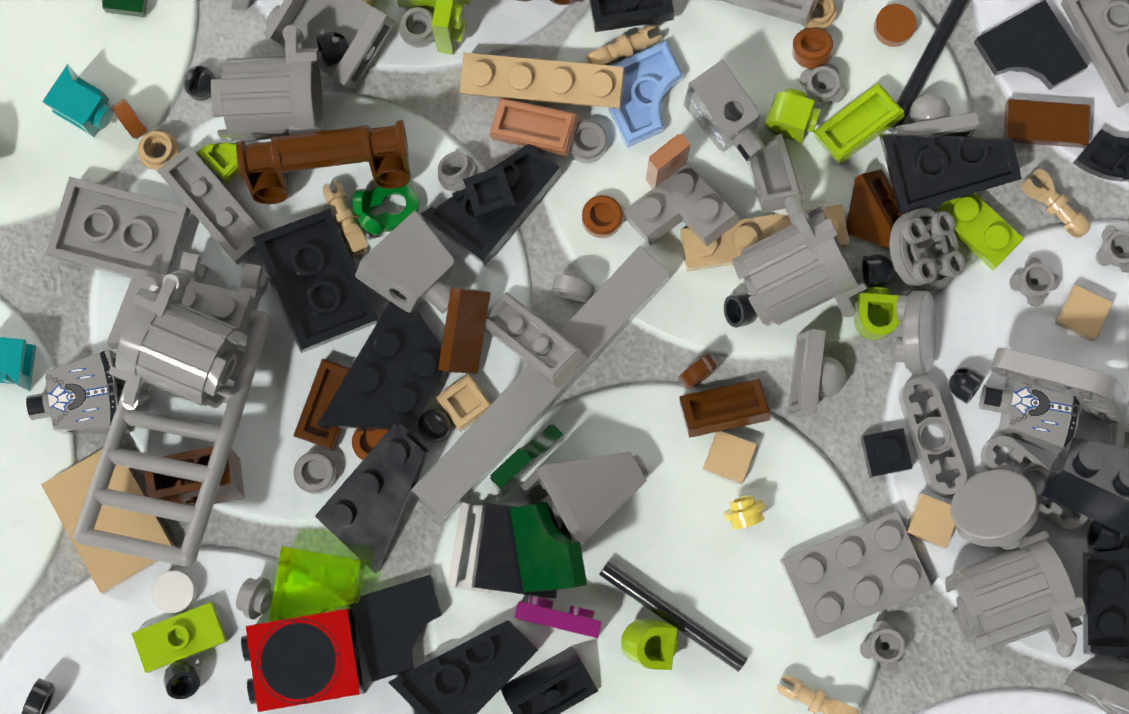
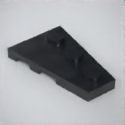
[879,133,1022,214]
[421,144,562,265]
[315,423,430,573]
[388,620,539,714]

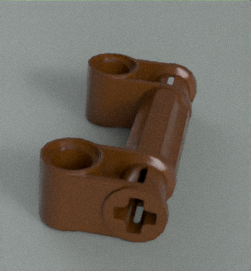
[236,120,411,205]

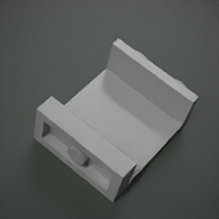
[264,0,396,90]

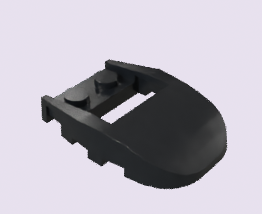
[1083,547,1129,662]

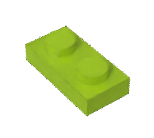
[936,193,1024,270]

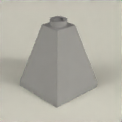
[520,452,648,545]

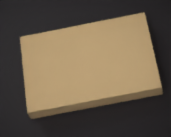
[41,449,175,594]

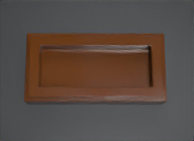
[1004,99,1090,148]
[438,287,491,374]
[293,359,350,451]
[679,379,770,438]

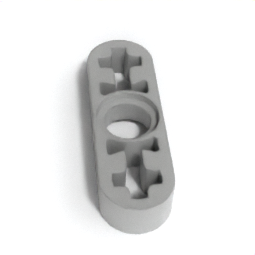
[899,377,967,496]
[981,436,1088,530]

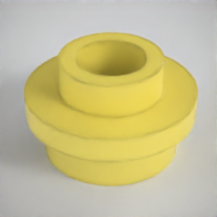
[723,495,766,529]

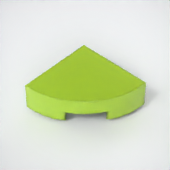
[196,143,239,184]

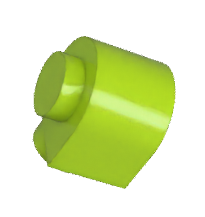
[764,88,821,144]
[854,287,901,341]
[621,620,678,670]

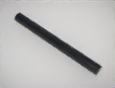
[888,0,969,133]
[599,561,748,672]

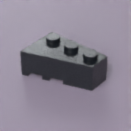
[1042,438,1129,537]

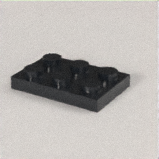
[252,208,379,353]

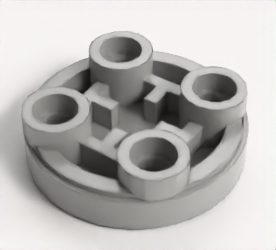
[889,208,965,292]
[895,291,936,374]
[951,469,1039,550]

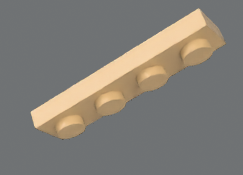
[459,53,625,109]
[680,204,849,272]

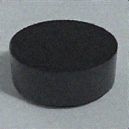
[21,678,55,714]

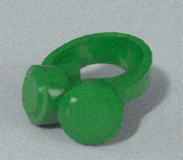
[352,185,419,236]

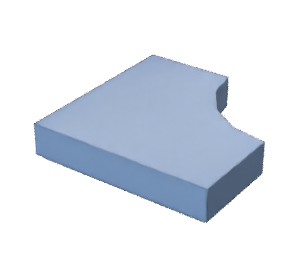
[608,41,683,148]

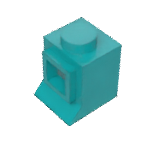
[42,64,114,137]
[0,337,36,391]

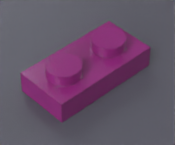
[514,595,602,638]

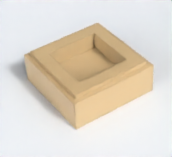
[1055,284,1113,341]
[436,373,491,432]
[702,431,757,484]
[906,493,955,549]

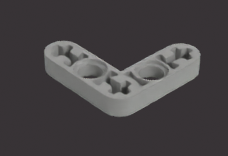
[990,347,1129,425]

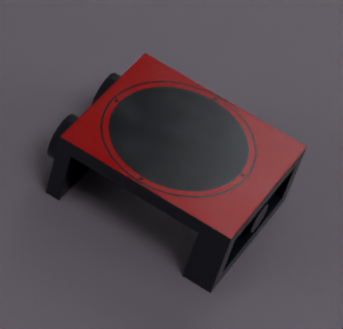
[241,608,365,712]

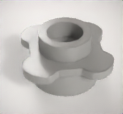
[799,64,845,108]
[1096,227,1129,273]
[1009,258,1060,307]
[860,621,911,672]

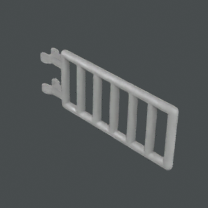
[74,252,271,567]

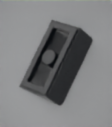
[501,647,598,714]

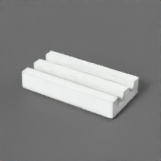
[447,502,490,593]

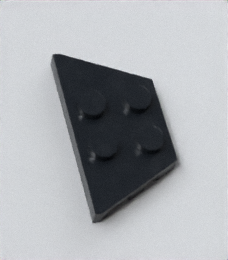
[318,301,446,433]

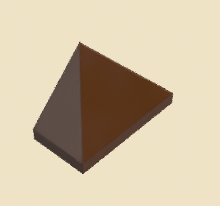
[846,169,903,248]

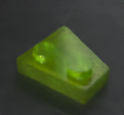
[268,546,366,622]

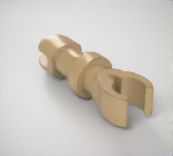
[586,24,662,65]
[1021,168,1090,238]
[323,180,368,258]
[777,675,859,714]

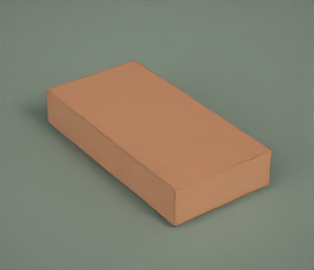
[489,98,579,156]
[646,133,691,188]

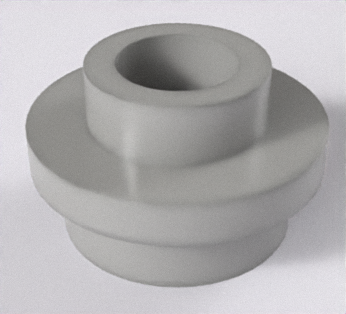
[399,7,435,48]
[438,152,478,191]
[236,577,274,620]

